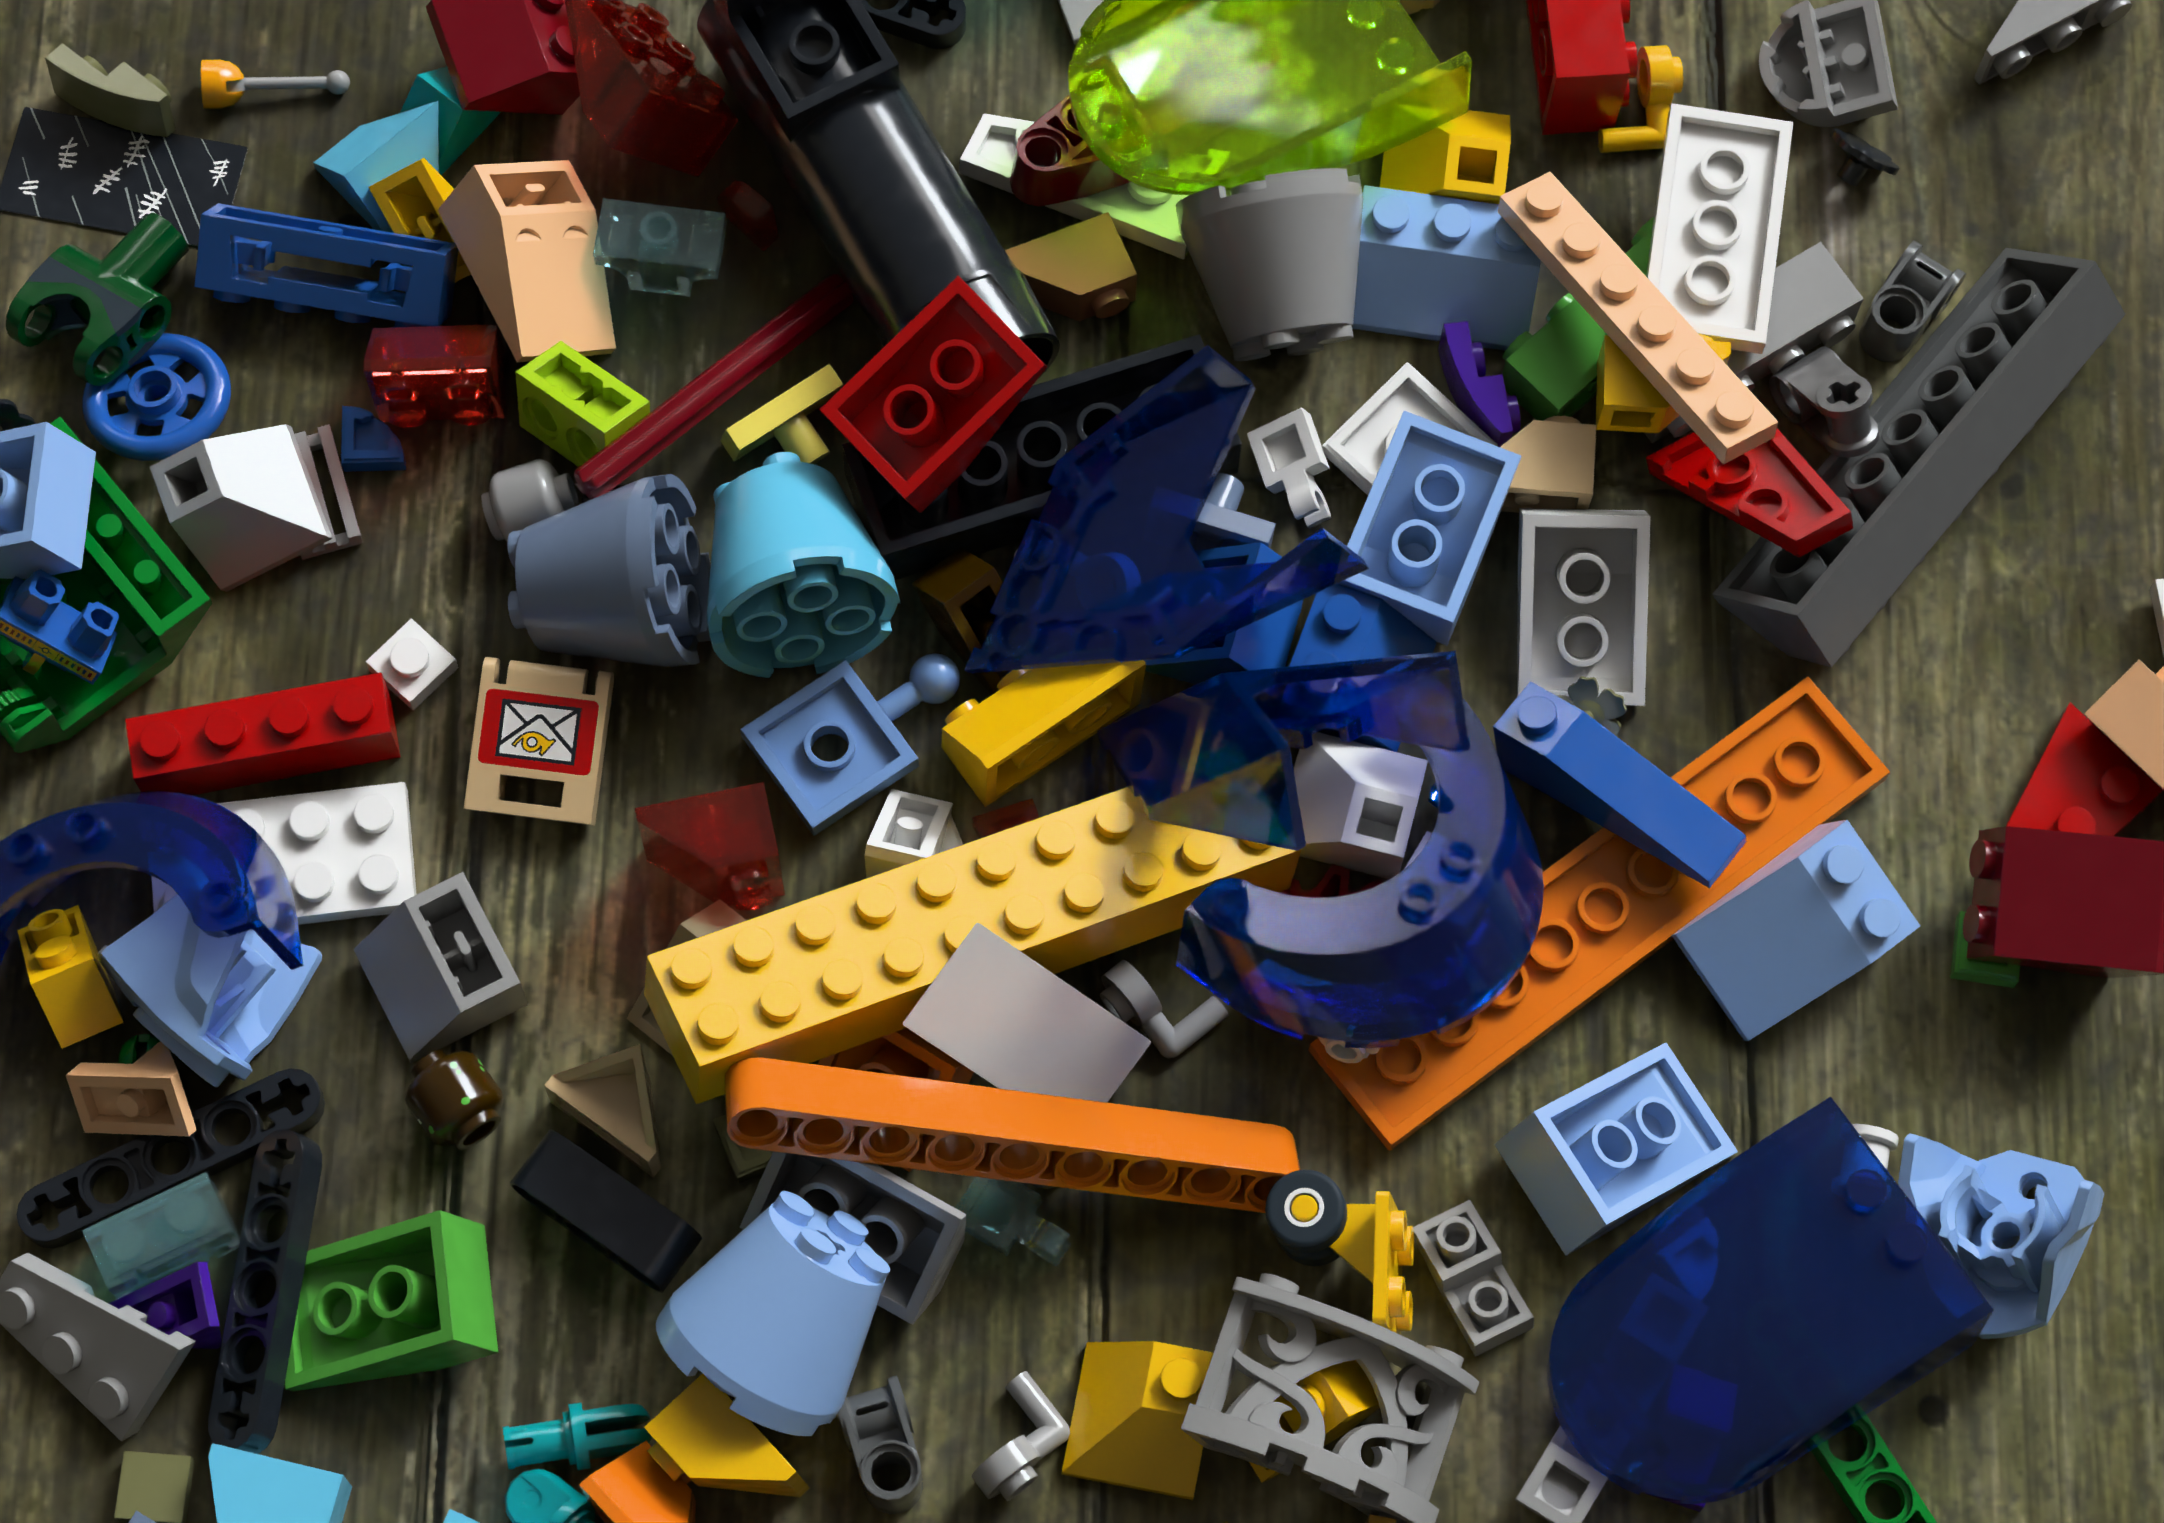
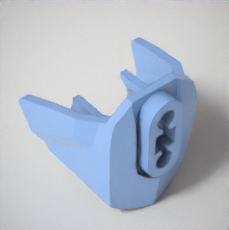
[97,890,322,1087]
[1898,1133,2104,1339]

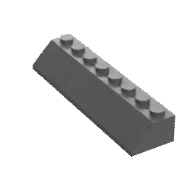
[1712,248,2126,667]

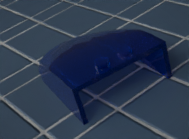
[1547,1097,1994,1504]

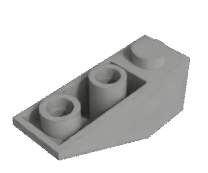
[1974,0,2132,85]

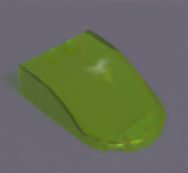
[1068,0,1472,195]

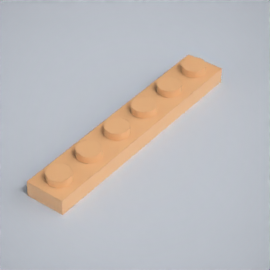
[1498,172,1778,464]

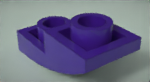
[1438,321,1521,447]

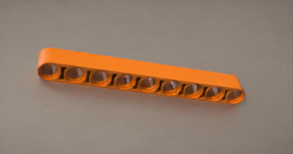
[724,1057,1300,1213]

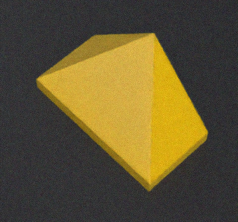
[368,158,471,283]

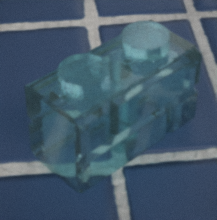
[82,1172,240,1299]

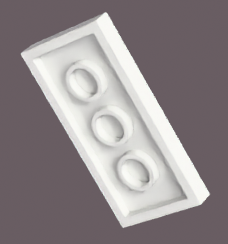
[1646,103,1793,354]
[147,782,417,930]

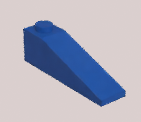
[1493,681,1747,888]

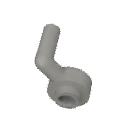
[1099,960,1229,1058]
[971,1371,1070,1501]

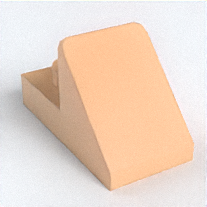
[66,1041,197,1136]

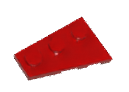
[1646,428,1853,557]

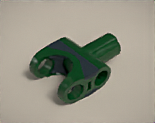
[5,213,189,386]

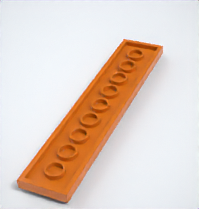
[1308,676,1890,1151]

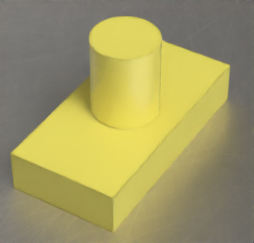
[721,364,843,464]

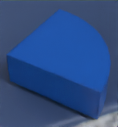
[341,406,406,472]

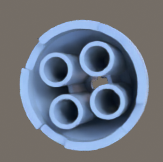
[656,1191,891,1436]

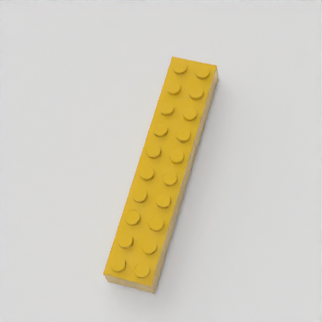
[644,746,1302,1104]

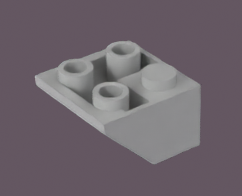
[150,424,333,592]

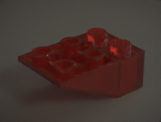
[565,0,738,177]

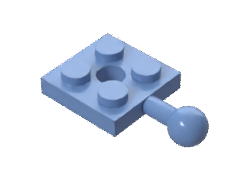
[741,653,960,836]

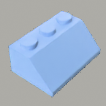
[1352,185,1541,351]

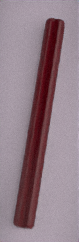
[574,274,854,500]

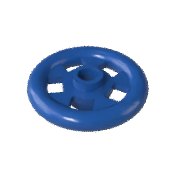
[83,333,231,461]

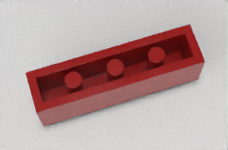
[125,672,401,804]

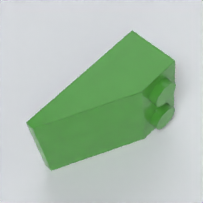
[285,1210,498,1391]

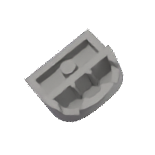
[1759,0,1898,127]

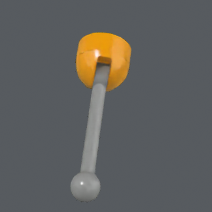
[201,59,350,109]

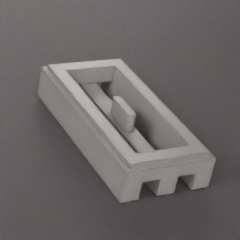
[295,424,363,560]

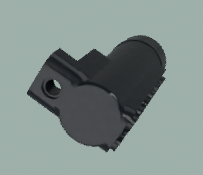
[697,0,1060,380]

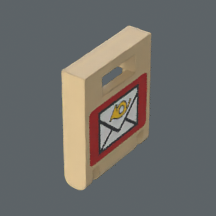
[464,657,614,826]

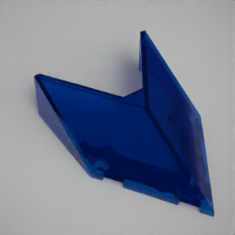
[964,345,1369,673]
[1097,651,1470,851]

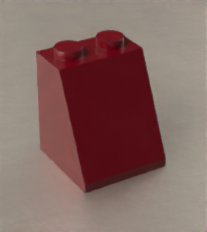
[1963,826,2164,978]

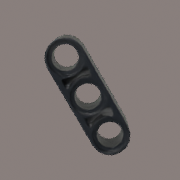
[509,1130,703,1293]

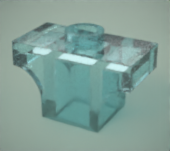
[593,198,727,297]

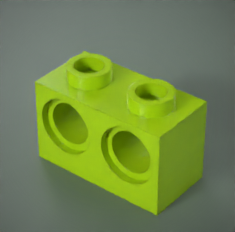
[516,341,650,467]

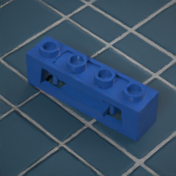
[194,203,458,333]

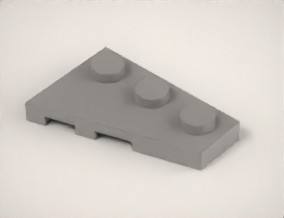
[0,1253,196,1441]

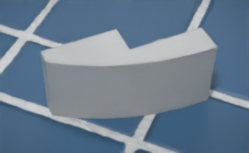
[1413,1200,1534,1357]

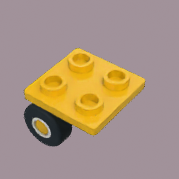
[1265,1170,1414,1335]

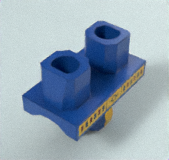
[0,569,119,685]

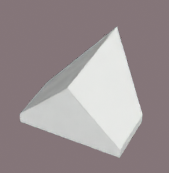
[864,789,964,878]

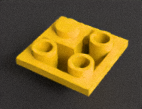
[1379,100,1511,204]

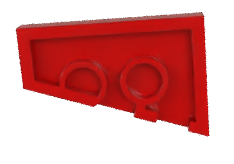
[2005,702,2163,837]

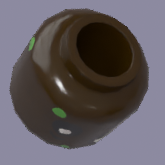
[405,1050,504,1150]

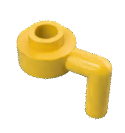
[1598,45,1683,153]

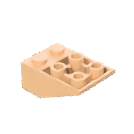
[438,160,616,362]

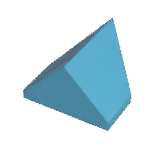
[313,101,439,233]

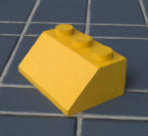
[941,624,1146,807]

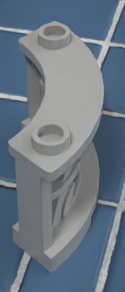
[1181,1273,1479,1523]

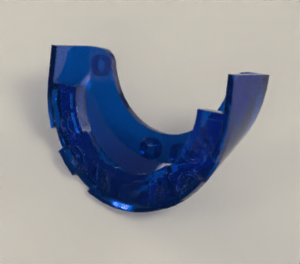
[1176,669,1544,1048]
[0,791,304,970]

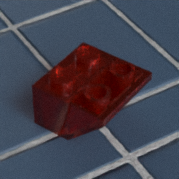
[364,324,505,427]

